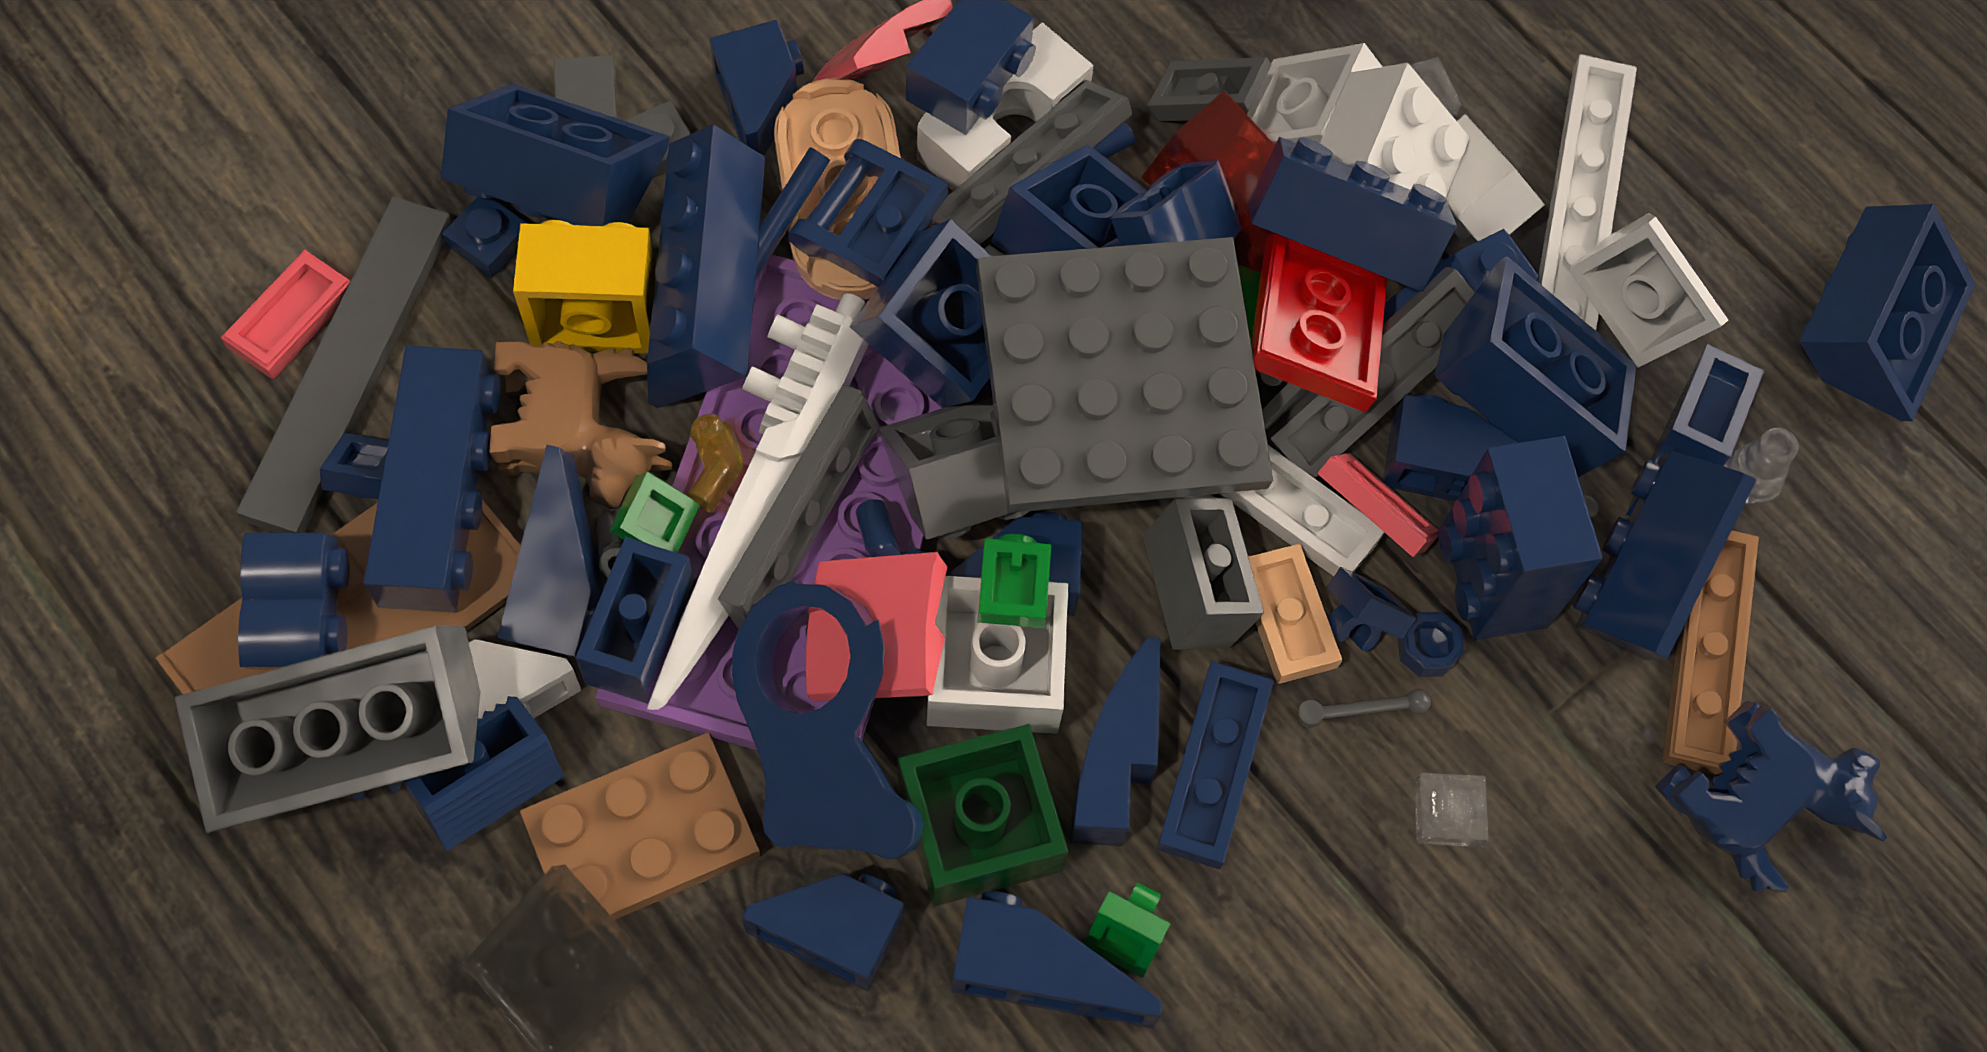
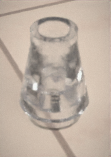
[1724,428,1799,503]

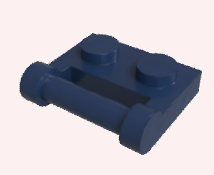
[788,139,948,287]

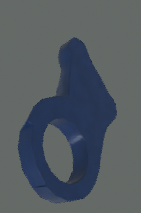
[732,580,923,860]

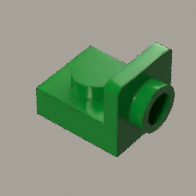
[977,534,1051,629]

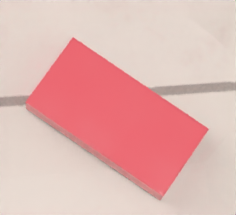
[221,250,351,380]
[1317,453,1439,557]

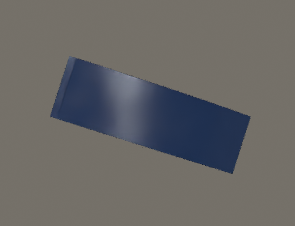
[1626,344,1764,516]
[1069,638,1160,846]

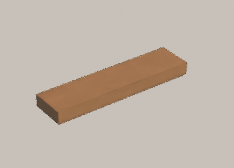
[1662,531,1759,776]

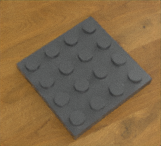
[976,237,1273,513]

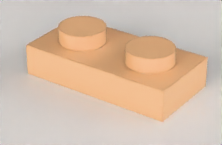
[1248,544,1342,684]

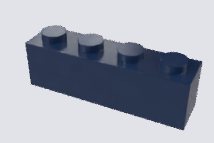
[363,345,500,613]

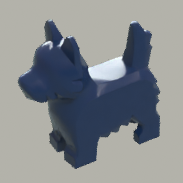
[1655,701,1887,892]

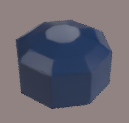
[1397,612,1464,677]

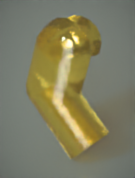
[687,414,744,512]

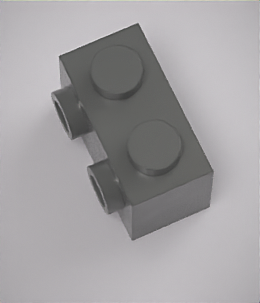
[1143,498,1264,650]

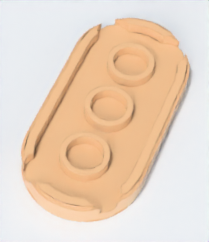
[774,78,901,300]

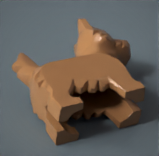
[490,341,673,508]

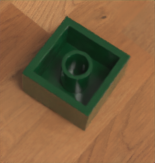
[898,724,1068,907]

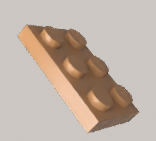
[520,733,761,939]

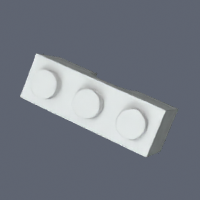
[917,22,1093,191]

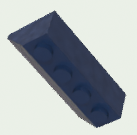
[647,124,765,408]

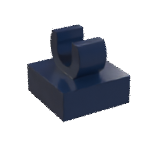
[1327,566,1417,652]

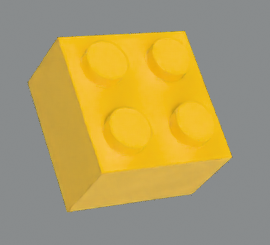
[513,220,656,354]

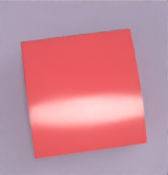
[813,0,953,82]
[806,552,948,701]

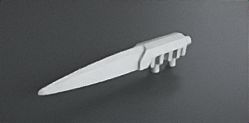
[647,293,868,710]

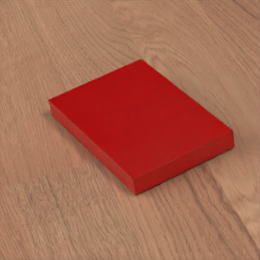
[1251,231,1387,413]

